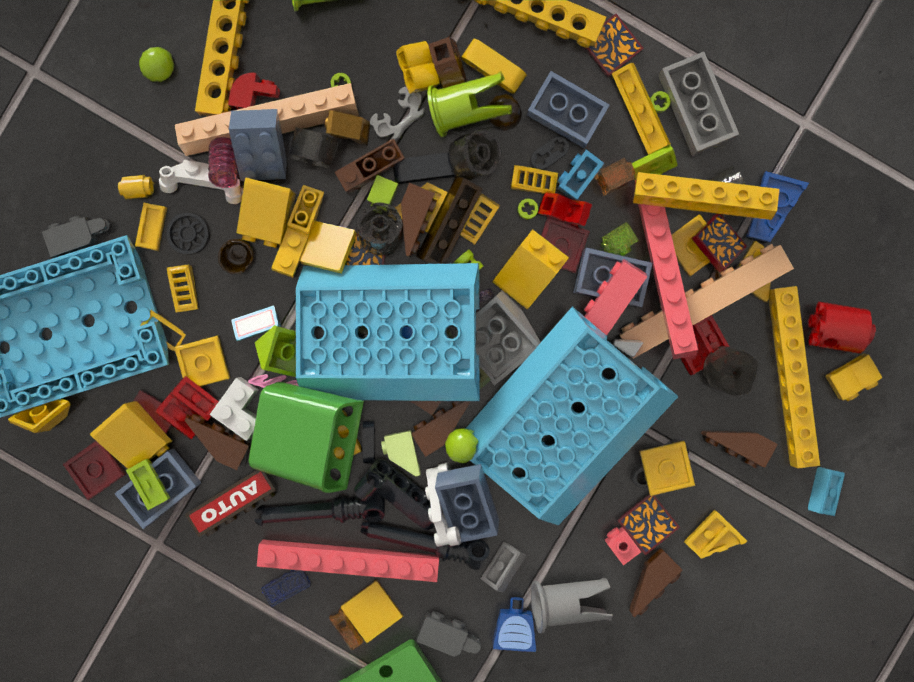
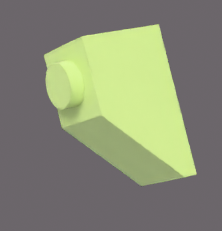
[381,430,421,476]

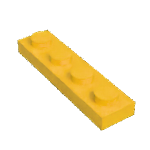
[612,63,670,155]

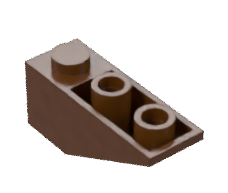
[428,37,468,88]
[335,138,405,195]
[401,183,437,258]
[411,401,471,457]
[185,414,249,470]
[701,431,778,468]
[629,547,682,617]

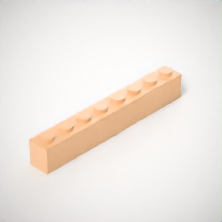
[175,83,359,156]
[619,244,794,359]

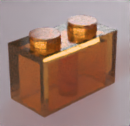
[595,158,635,196]

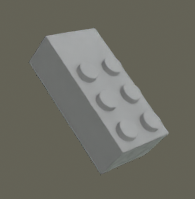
[658,52,739,157]

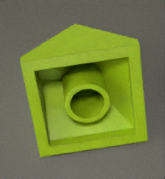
[255,325,296,377]

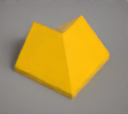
[8,399,70,433]

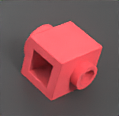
[605,527,641,565]

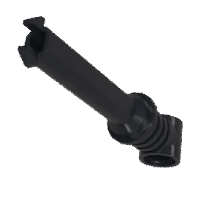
[254,492,385,526]
[360,522,490,570]

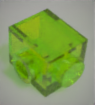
[601,222,639,256]

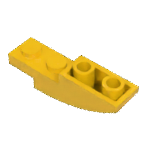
[271,185,324,278]

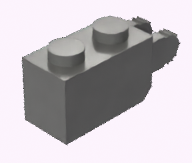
[42,215,111,258]
[417,611,481,657]

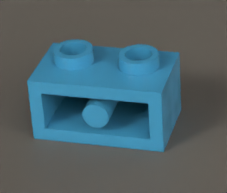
[557,150,604,200]

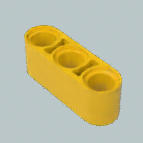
[461,39,527,94]

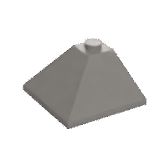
[452,290,541,386]

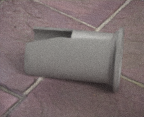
[531,578,613,633]

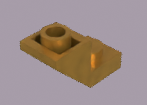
[325,110,370,144]

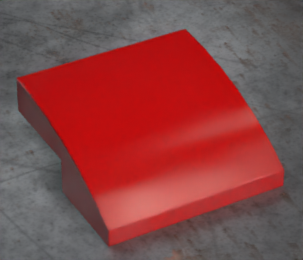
[681,315,732,375]
[155,376,219,439]

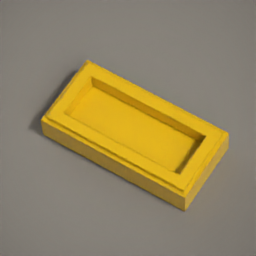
[135,203,167,251]

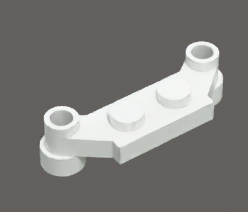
[159,160,243,204]
[425,462,461,547]

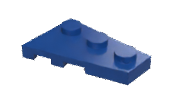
[747,171,809,243]

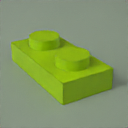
[630,145,678,181]
[126,459,170,510]

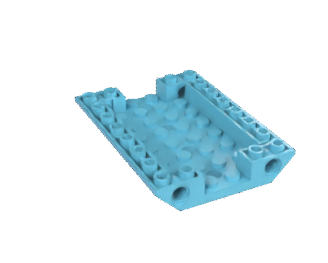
[0,235,169,418]
[296,263,480,401]
[466,307,678,525]

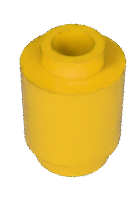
[118,175,154,199]

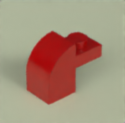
[228,73,280,110]
[538,192,592,227]

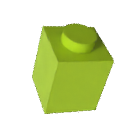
[367,175,399,212]

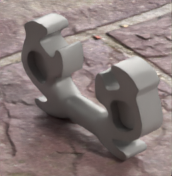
[370,86,425,141]

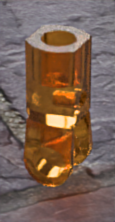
[329,609,364,650]

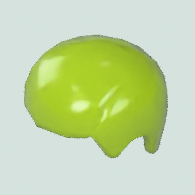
[139,47,174,82]
[445,429,478,463]

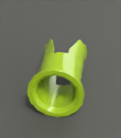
[427,71,512,137]

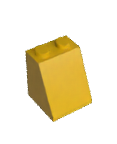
[236,178,296,248]
[492,229,569,309]
[90,401,172,469]

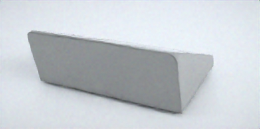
[613,339,643,357]
[480,541,526,592]

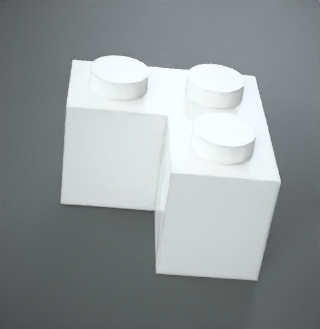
[210,377,259,441]

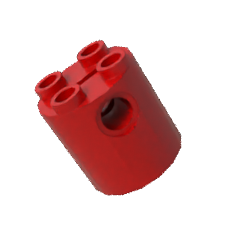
[808,302,876,354]

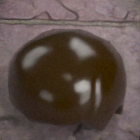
[488,94,522,130]
[218,239,254,274]

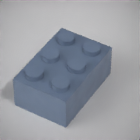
[527,71,609,148]
[229,109,287,181]
[573,248,652,308]
[115,449,202,529]
[435,464,499,542]

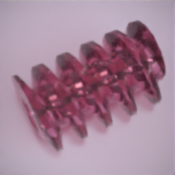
[208,137,238,188]

